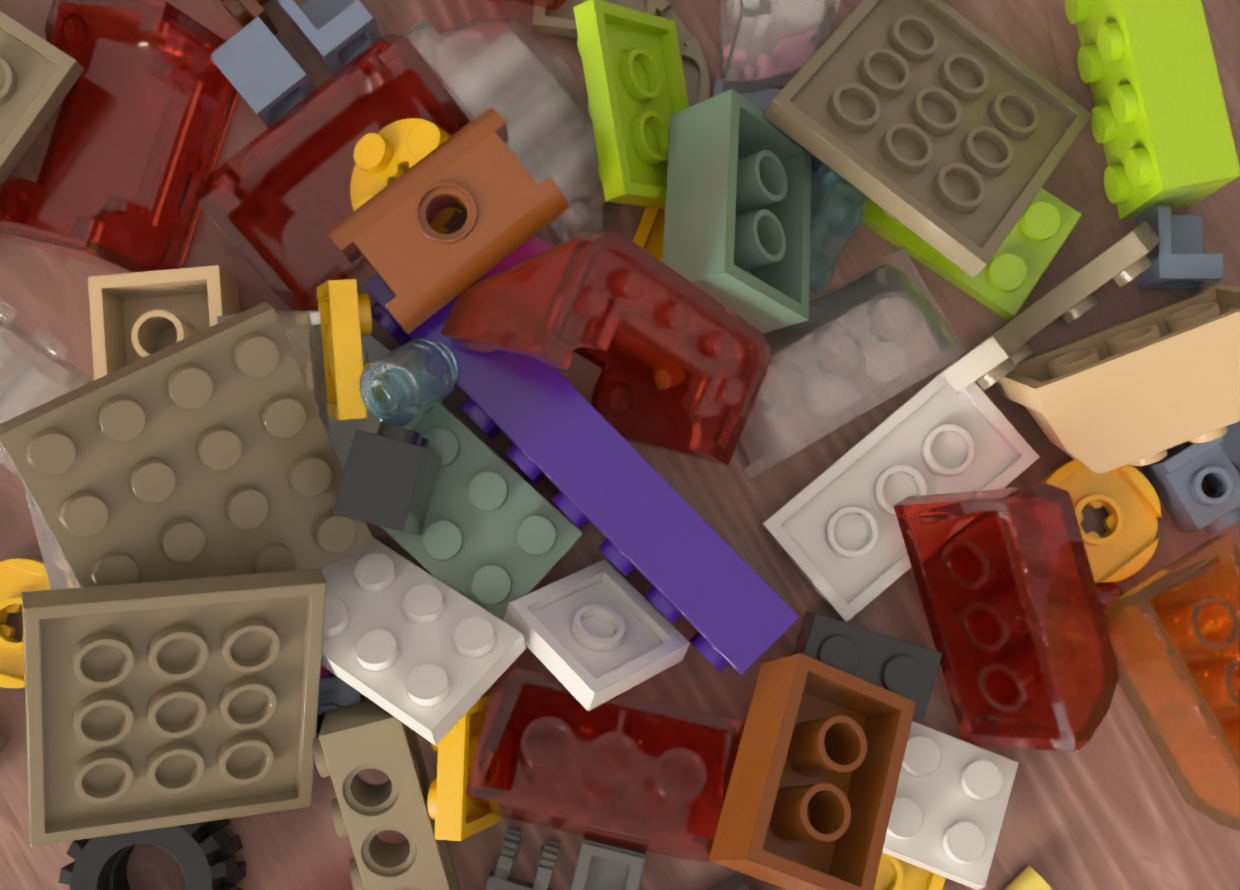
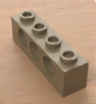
[313,700,460,890]

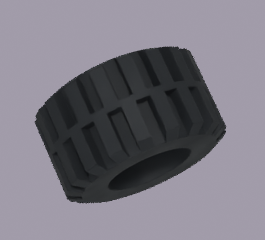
[59,819,246,890]

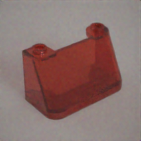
[0,0,239,273]
[194,34,470,324]
[441,230,770,466]

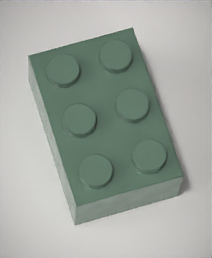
[661,89,812,339]
[380,401,585,621]

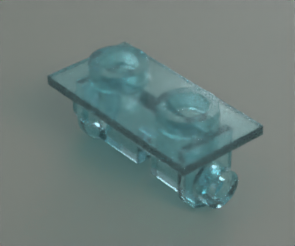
[809,164,869,298]

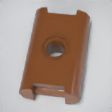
[327,107,570,334]

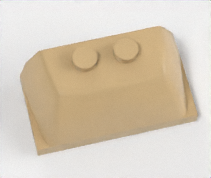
[994,284,1240,474]

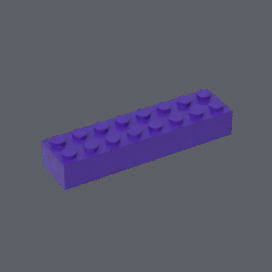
[363,274,800,675]

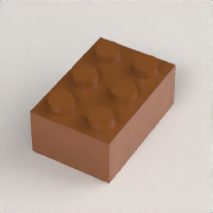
[709,653,916,890]

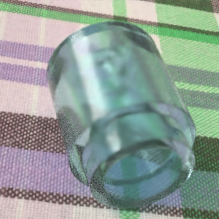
[360,339,458,427]

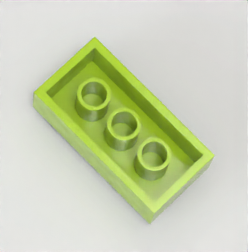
[1064,0,1240,220]

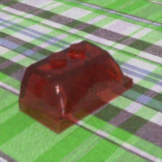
[893,483,1119,752]
[465,665,746,862]

